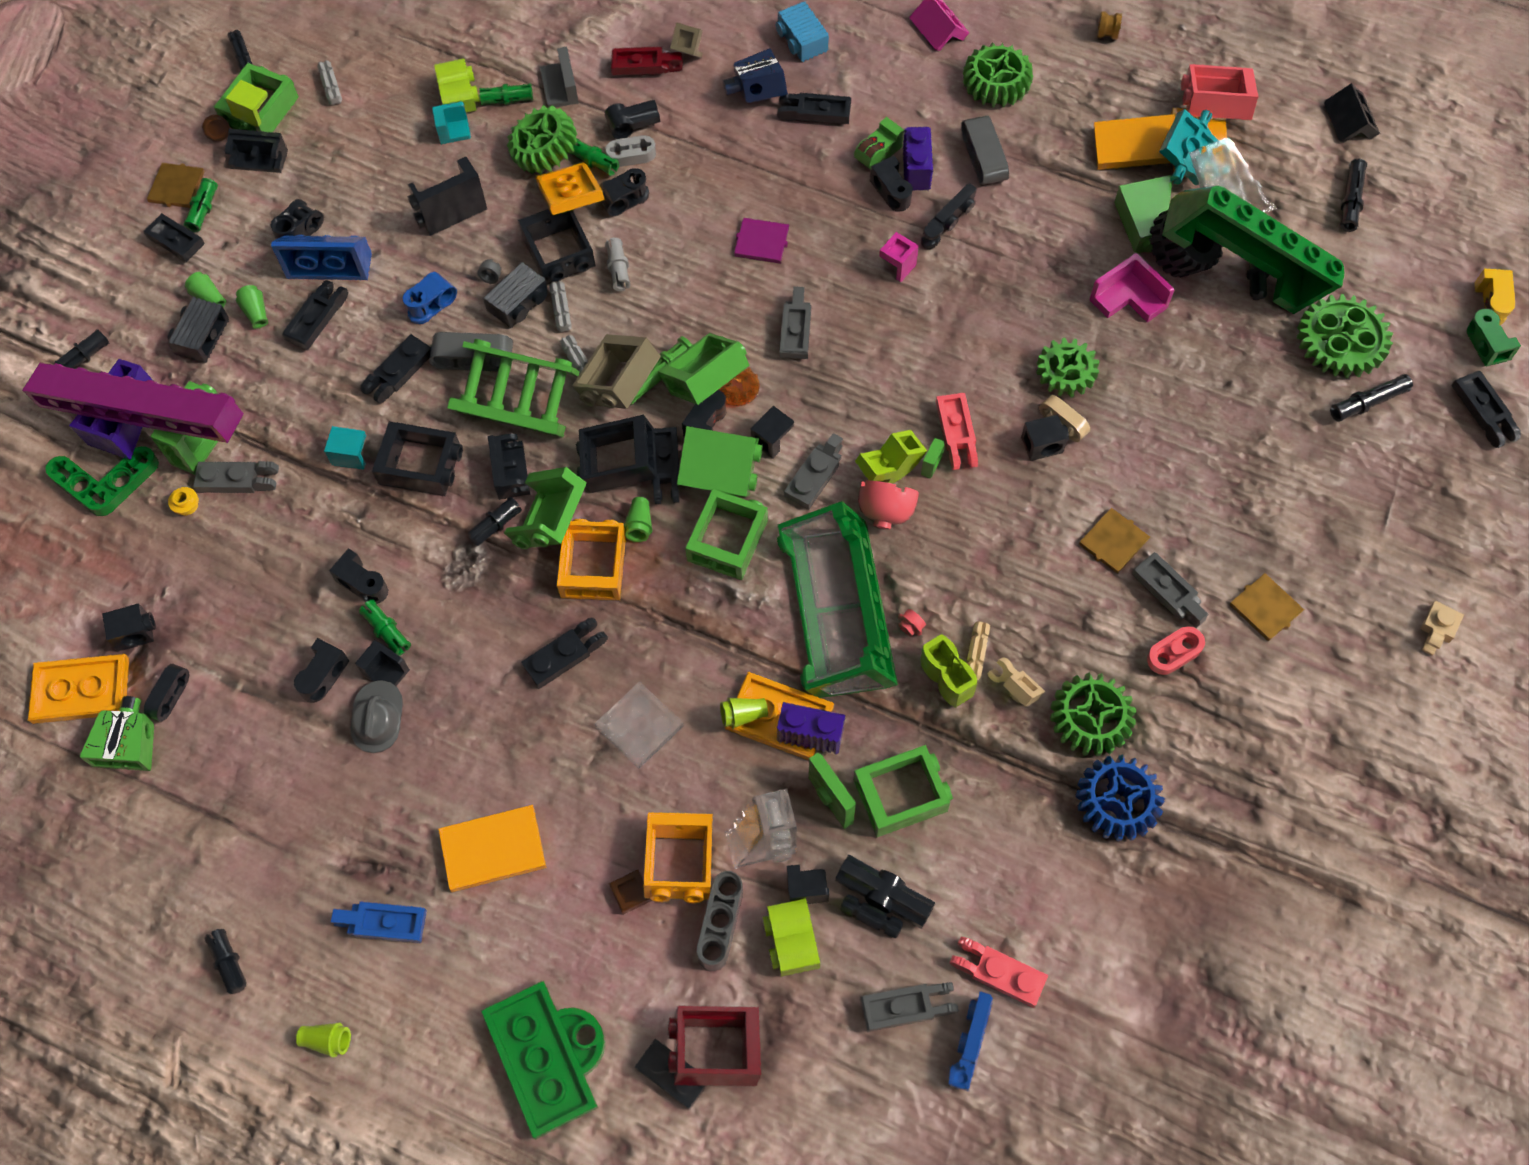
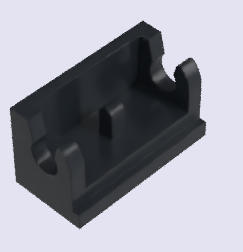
[225,129,288,173]
[487,434,531,500]

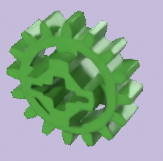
[1036,338,1100,397]

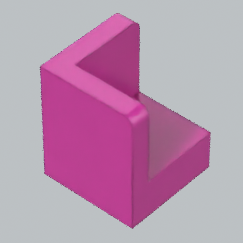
[879,232,919,282]

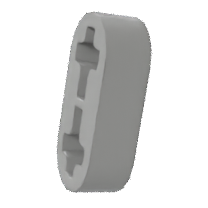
[606,136,656,167]

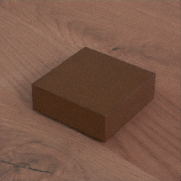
[609,869,652,915]

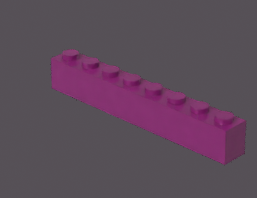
[22,363,244,443]

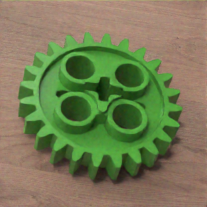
[1297,294,1393,378]

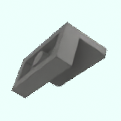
[540,47,579,108]

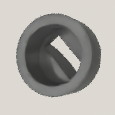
[477,259,501,284]

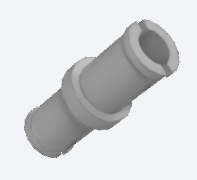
[605,238,631,291]

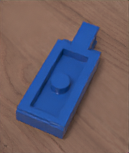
[331,902,427,943]
[949,991,993,1092]

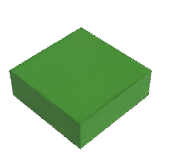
[921,438,945,478]

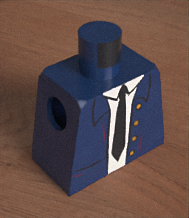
[723,49,788,103]

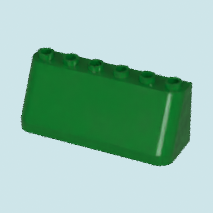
[1162,185,1345,314]

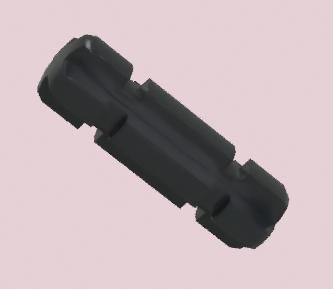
[227,29,252,72]
[840,894,903,938]

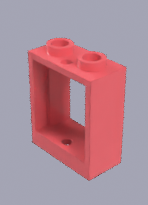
[1181,64,1258,120]

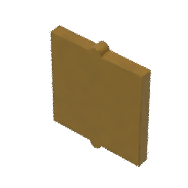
[147,162,205,208]
[1079,508,1150,574]
[1229,573,1305,642]

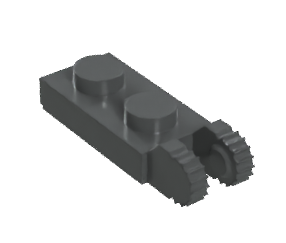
[193,461,279,493]
[860,982,959,1032]

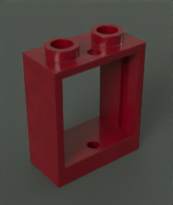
[668,1006,761,1086]

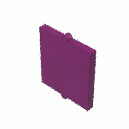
[734,217,789,264]

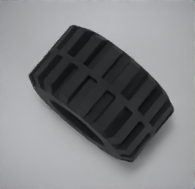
[1149,210,1223,278]

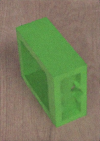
[214,63,299,132]
[658,333,750,405]
[150,381,218,475]
[685,489,768,580]
[853,745,953,837]

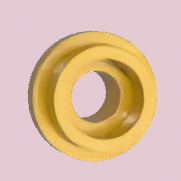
[168,487,199,516]

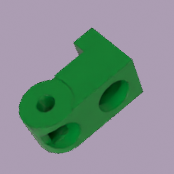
[1466,309,1521,367]

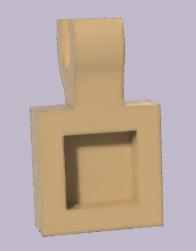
[1420,601,1464,656]
[987,657,1045,707]

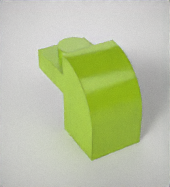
[855,430,927,484]

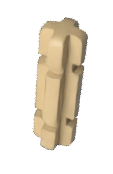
[967,621,990,680]

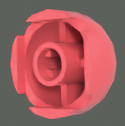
[858,480,919,530]

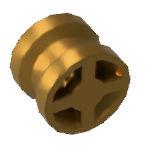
[1097,11,1122,40]

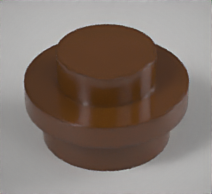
[202,114,230,142]

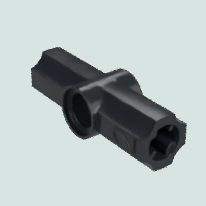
[835,855,936,929]

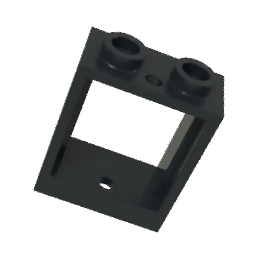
[518,209,596,285]
[576,414,657,493]
[372,421,463,496]

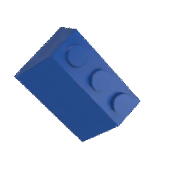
[271,235,372,280]

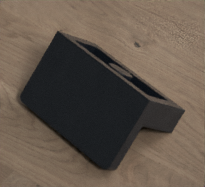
[1324,83,1380,143]

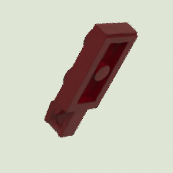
[611,47,683,75]

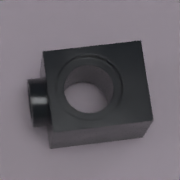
[1021,414,1069,461]
[102,603,156,652]

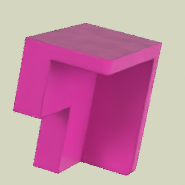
[1089,253,1174,322]

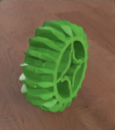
[963,42,1033,108]
[507,105,578,174]
[1050,672,1136,757]

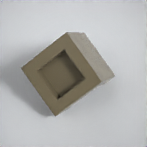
[670,22,703,58]

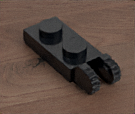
[777,93,852,124]
[921,183,977,250]
[282,280,349,350]
[360,334,431,404]
[1451,371,1522,448]
[651,427,680,504]
[521,617,608,688]

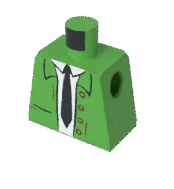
[80,696,154,771]

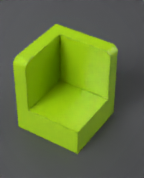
[226,80,268,127]

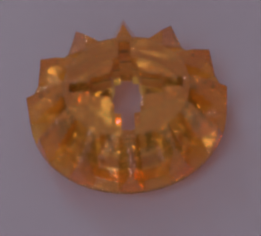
[718,367,760,406]

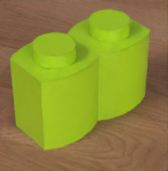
[434,58,480,112]
[920,634,977,707]
[762,898,820,977]

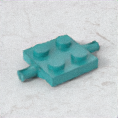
[1159,109,1221,186]

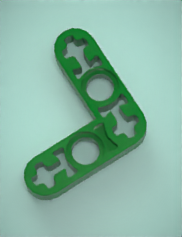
[45,446,159,516]

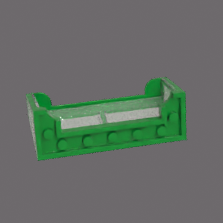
[777,501,898,698]

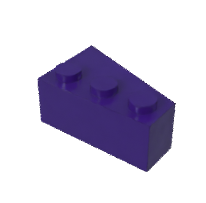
[69,359,153,460]

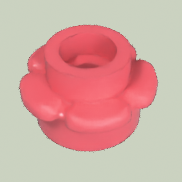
[898,609,926,637]

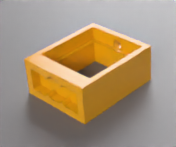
[557,519,626,600]
[644,812,713,903]

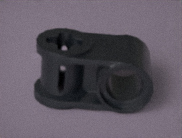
[599,168,649,216]
[270,199,324,239]

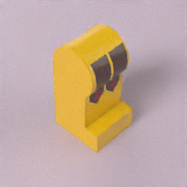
[1474,268,1515,325]

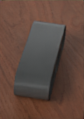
[961,115,1009,185]
[429,332,513,372]
[697,871,743,971]

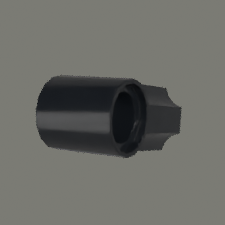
[604,100,660,139]

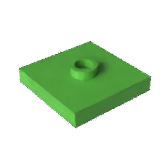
[808,752,856,829]

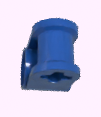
[403,272,457,324]

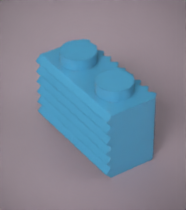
[775,1,829,62]

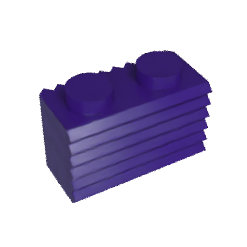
[903,127,933,190]
[777,702,845,755]

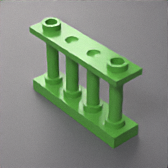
[447,339,580,438]

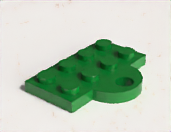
[481,981,605,1140]

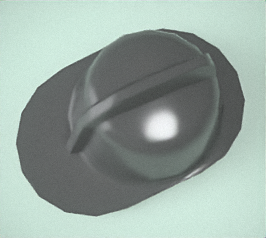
[350,680,403,753]

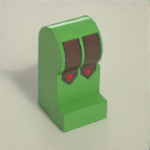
[854,117,904,170]

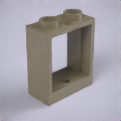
[572,334,661,409]

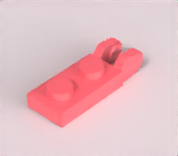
[936,393,978,470]
[949,937,1048,1008]

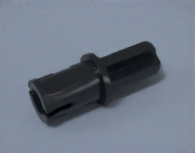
[1246,263,1269,301]
[55,329,110,369]
[468,497,522,546]
[204,929,247,995]

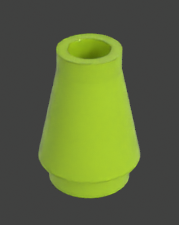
[720,698,768,729]
[296,1023,351,1058]

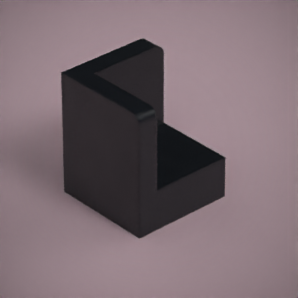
[751,405,794,459]
[355,640,410,686]
[787,865,829,904]

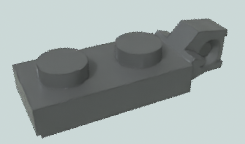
[780,286,811,359]
[784,433,843,510]
[1131,552,1209,628]

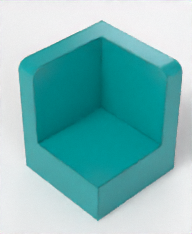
[432,102,471,145]
[324,426,366,470]

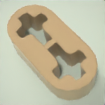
[1039,395,1090,442]

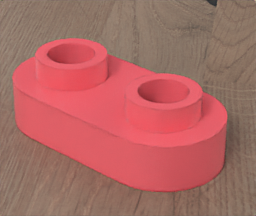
[1147,626,1205,675]

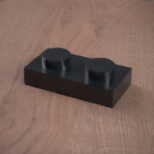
[143,213,205,262]
[635,1039,707,1110]

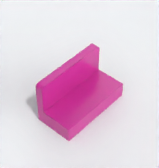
[910,0,970,51]

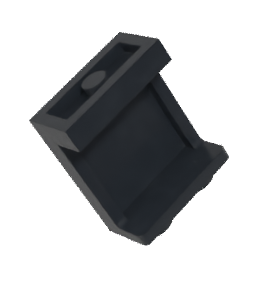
[407,156,488,236]

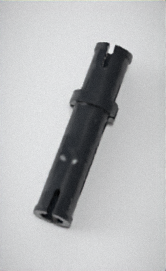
[1340,158,1367,232]
[1330,374,1413,422]

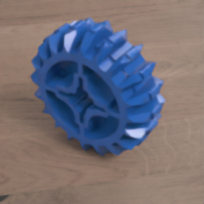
[1076,754,1165,842]

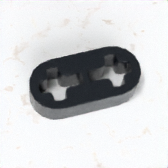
[144,663,189,722]

